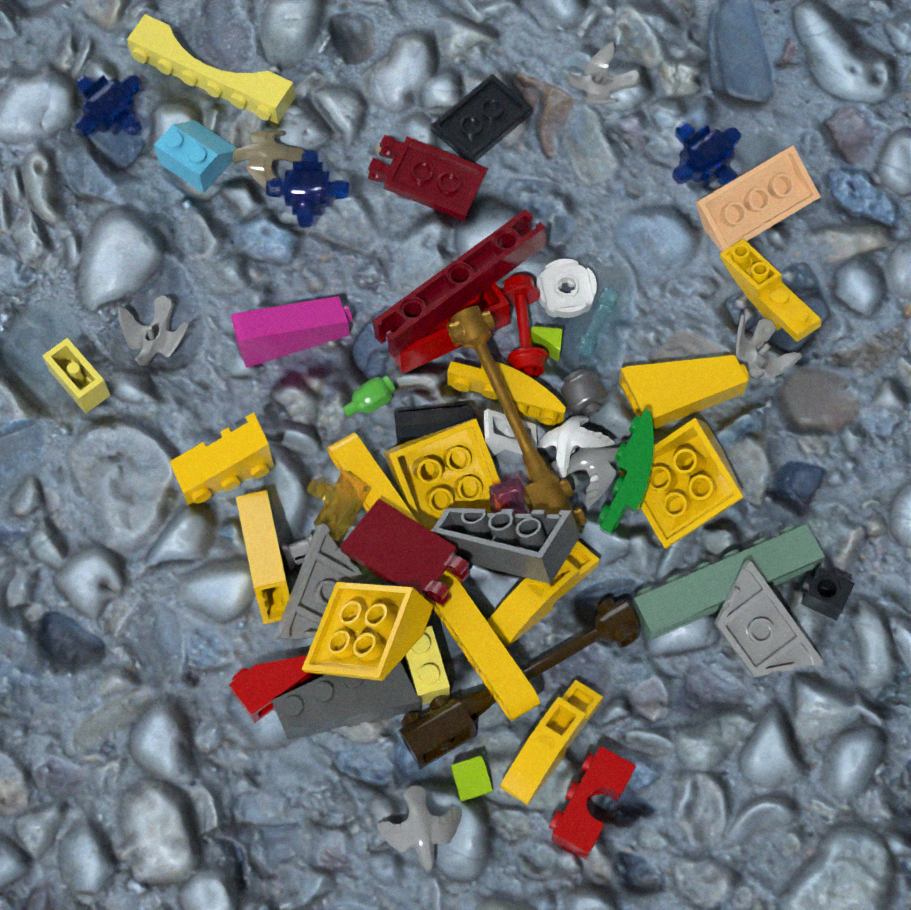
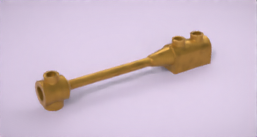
[446,306,587,534]

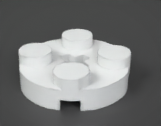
[536,259,597,318]

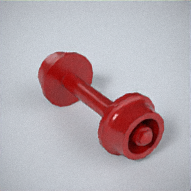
[502,275,548,378]

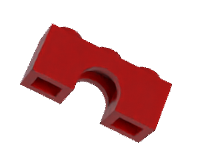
[549,746,636,860]

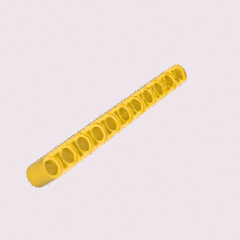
[327,432,540,721]

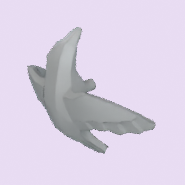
[567,41,640,104]
[117,296,189,366]
[735,314,802,379]
[550,447,619,507]
[376,785,462,873]

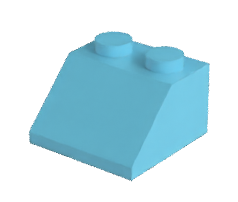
[154,120,237,193]

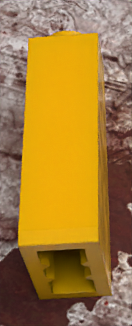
[618,355,749,429]
[236,490,290,624]

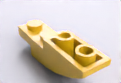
[720,239,821,342]
[447,361,566,425]
[487,541,600,647]
[500,680,603,806]

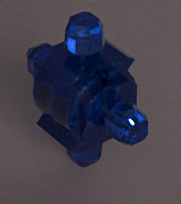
[75,74,142,136]
[672,122,742,186]
[266,150,350,228]

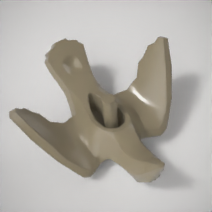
[232,130,306,196]

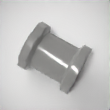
[281,534,313,571]

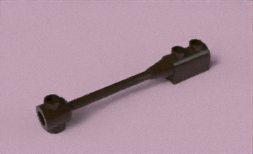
[398,598,640,769]

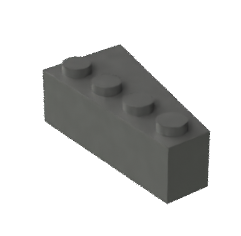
[431,508,580,584]
[271,662,421,740]

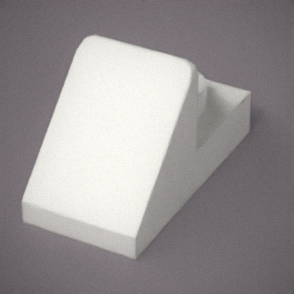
[484,409,537,457]

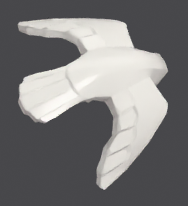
[537,415,615,477]

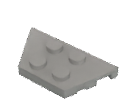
[274,524,365,639]
[714,560,824,677]

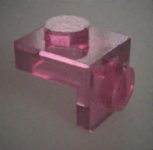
[489,477,528,514]

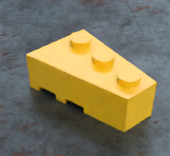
[170,412,274,505]

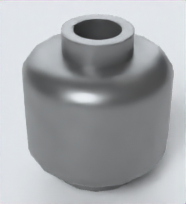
[561,369,607,417]

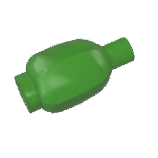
[342,375,396,418]

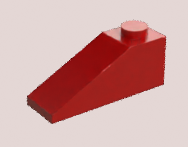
[229,655,322,723]

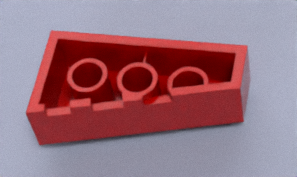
[387,282,510,374]

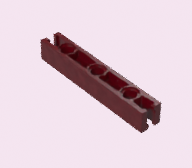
[372,209,546,357]

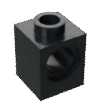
[800,567,855,621]

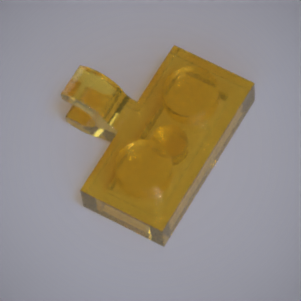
[307,470,371,541]

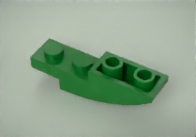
[597,409,655,537]

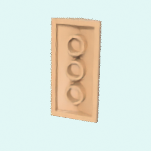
[696,145,821,252]

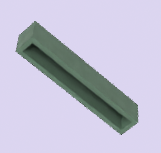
[631,524,825,642]

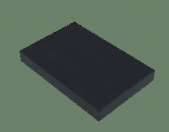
[431,74,533,163]

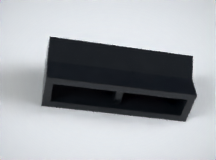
[394,402,473,446]

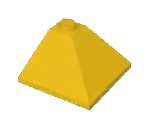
[383,418,510,531]
[619,418,745,549]
[302,582,433,681]

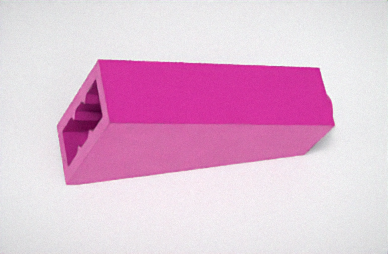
[231,296,353,368]

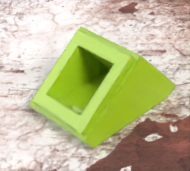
[531,326,562,361]
[451,756,493,802]

